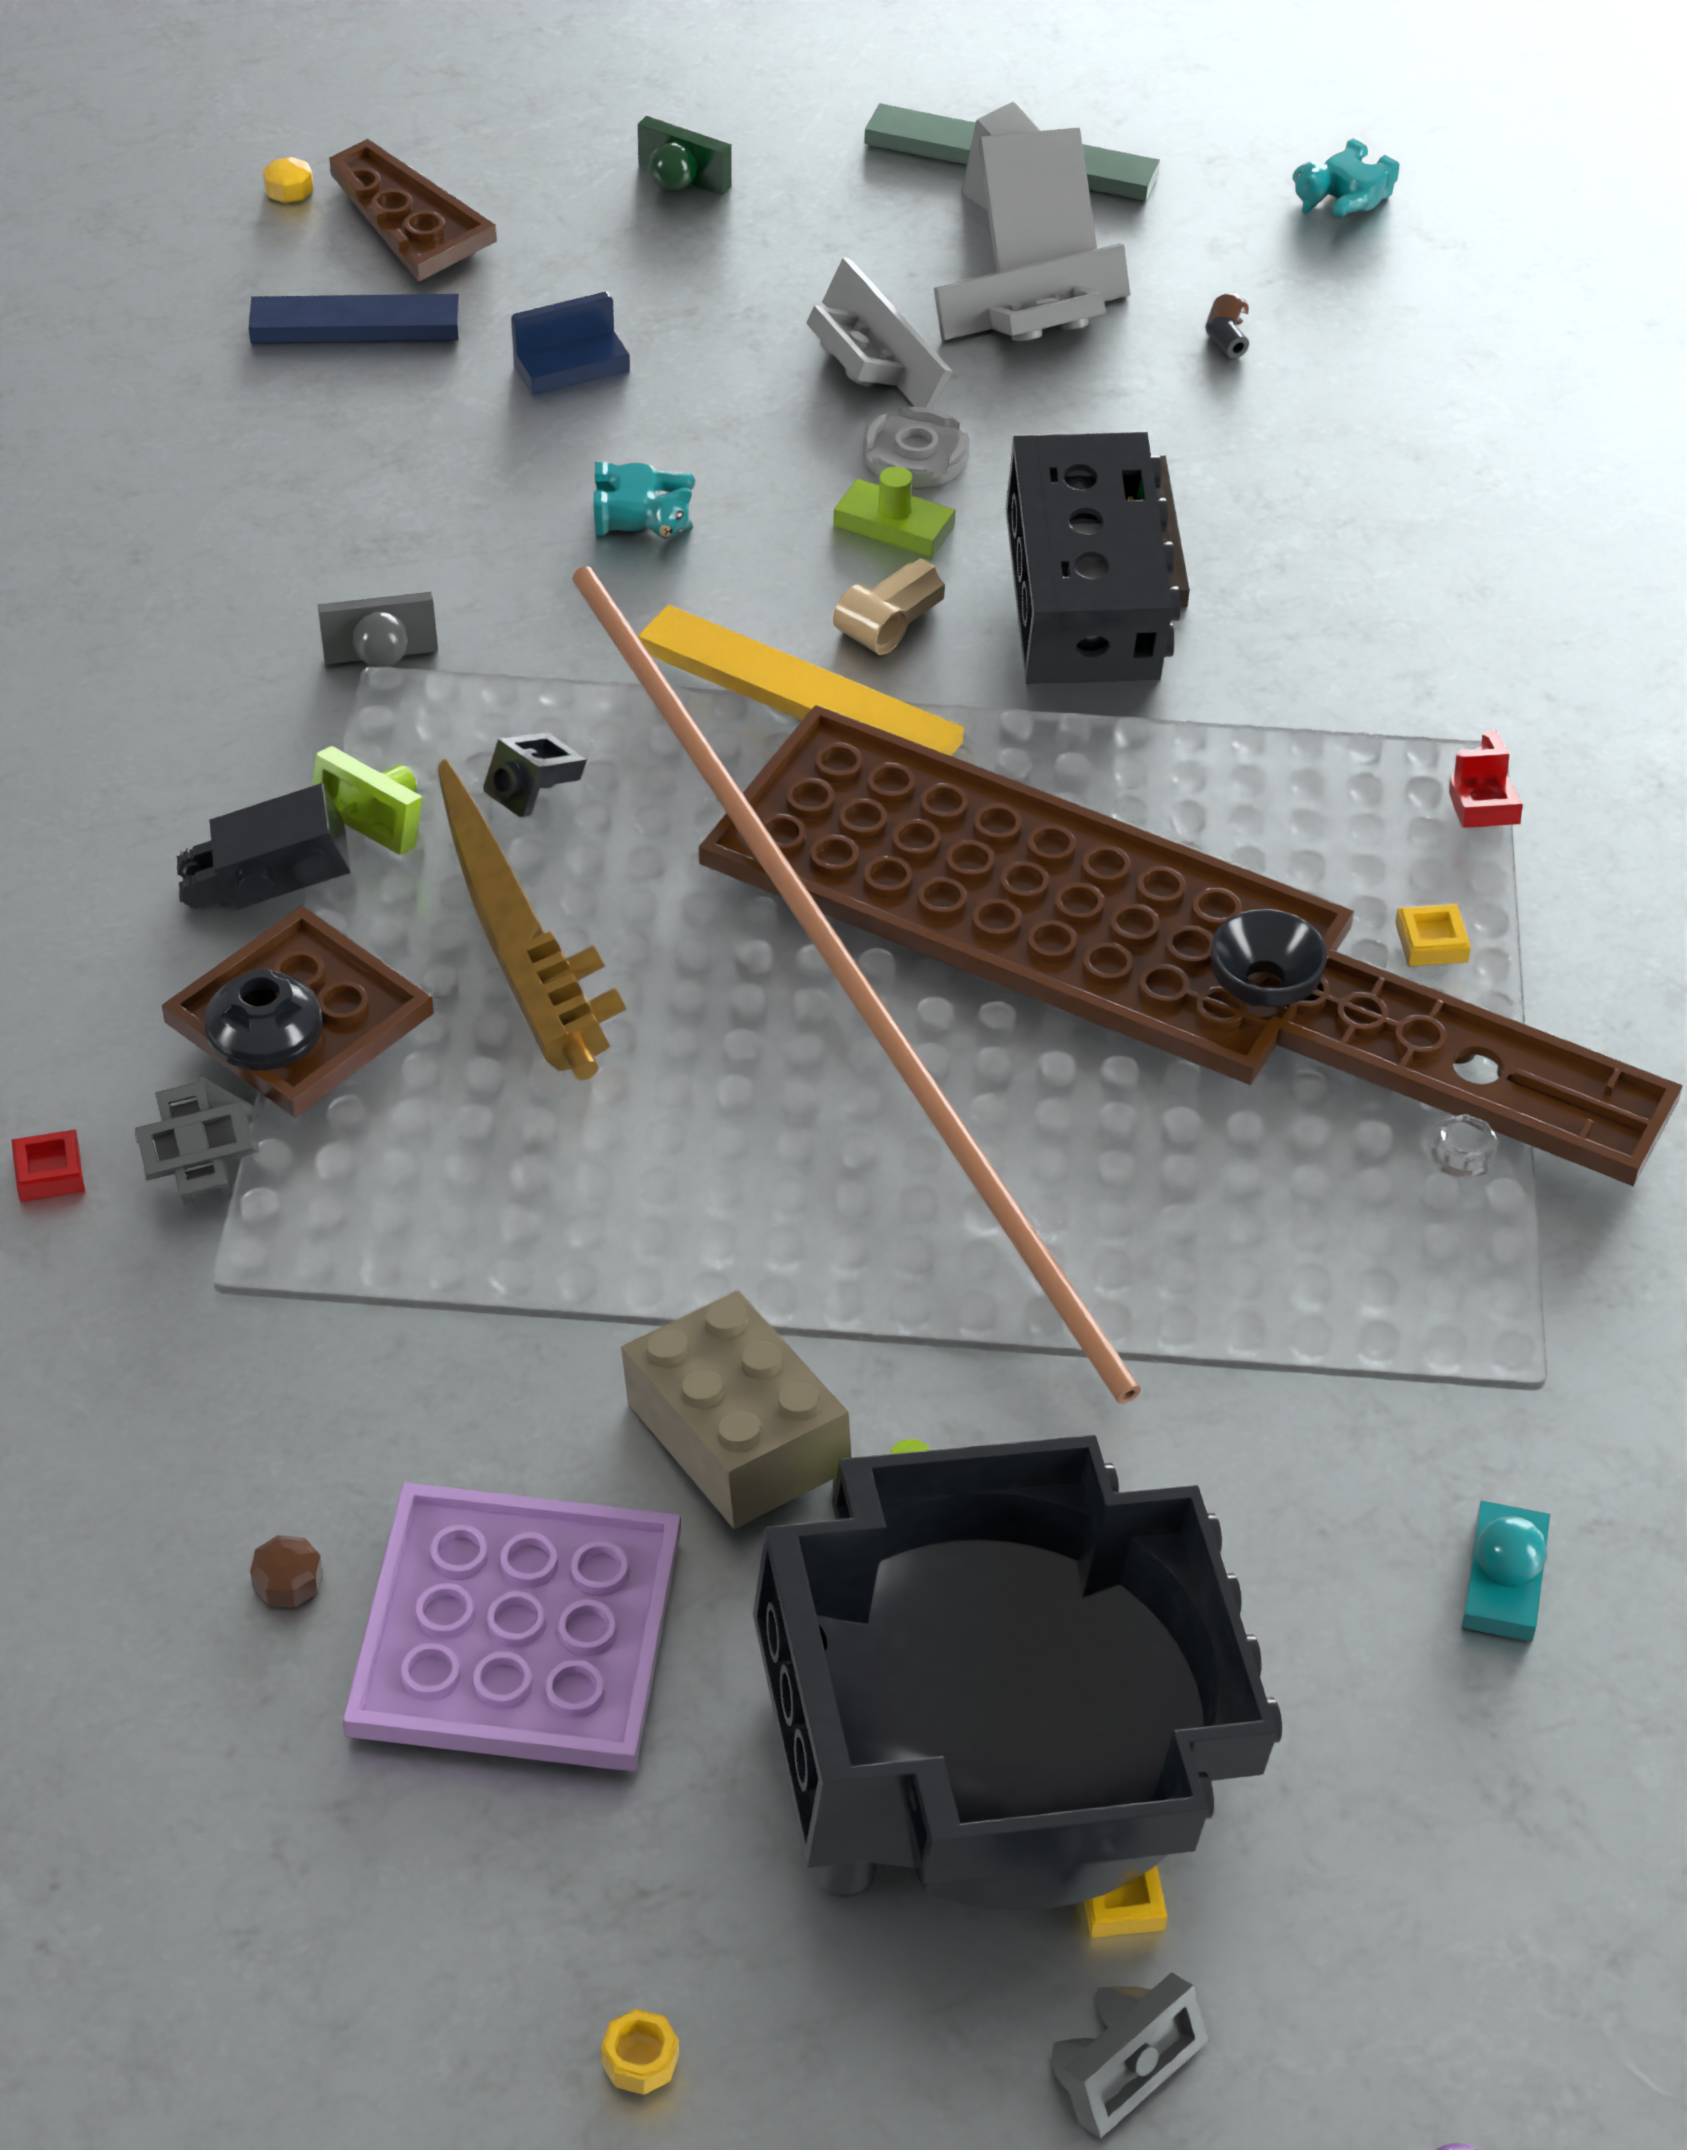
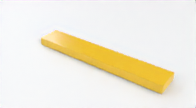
[638,604,964,756]

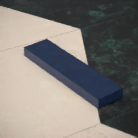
[248,294,460,343]

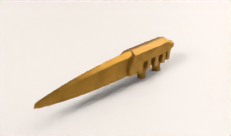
[438,758,627,1080]

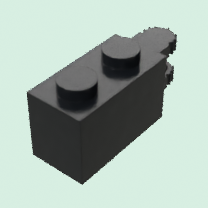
[177,783,351,910]

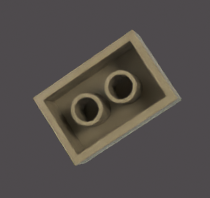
[621,1290,852,1529]

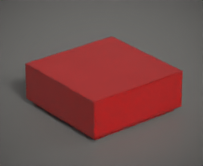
[11,1129,86,1202]

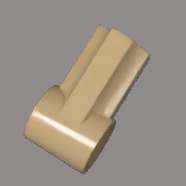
[833,558,945,655]

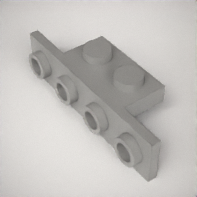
[934,244,1131,341]
[806,258,953,409]

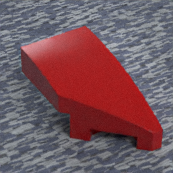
[1449,730,1523,828]

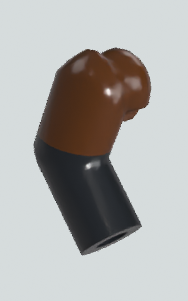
[1205,292,1249,359]

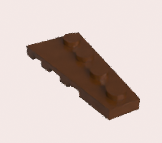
[329,139,497,282]

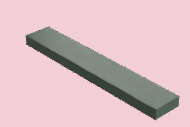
[864,103,1160,201]

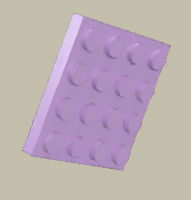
[343,1482,681,1772]

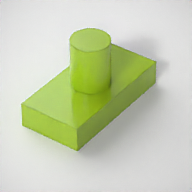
[833,466,956,558]
[312,746,422,855]

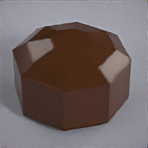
[250,1535,323,1608]

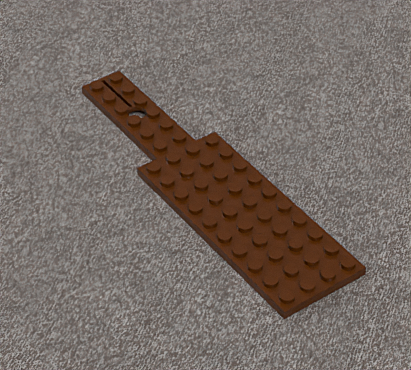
[699,705,1683,1187]

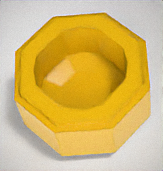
[263,157,314,203]
[600,2009,679,2095]

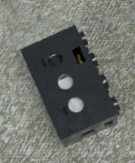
[1005,432,1181,684]

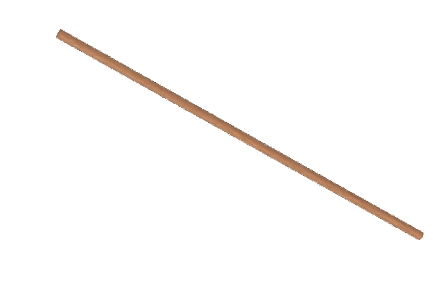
[572,566,1141,1404]

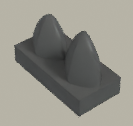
[1052,1972,1209,2138]

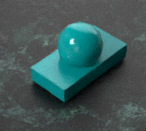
[1461,1500,1550,1642]

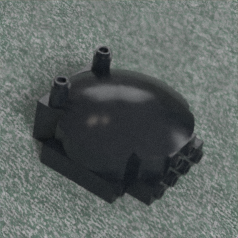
[753,1435,1282,1910]

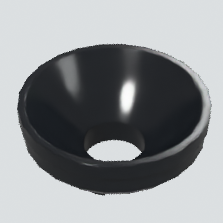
[1211,909,1327,1007]
[205,969,323,1070]

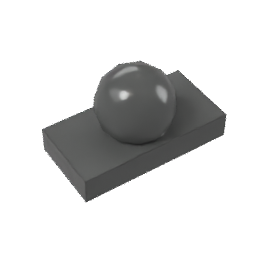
[317,592,438,668]

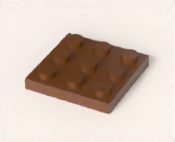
[162,905,434,1118]

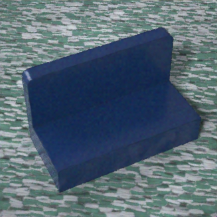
[511,292,630,396]

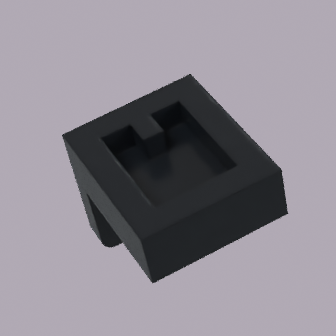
[483,732,587,817]

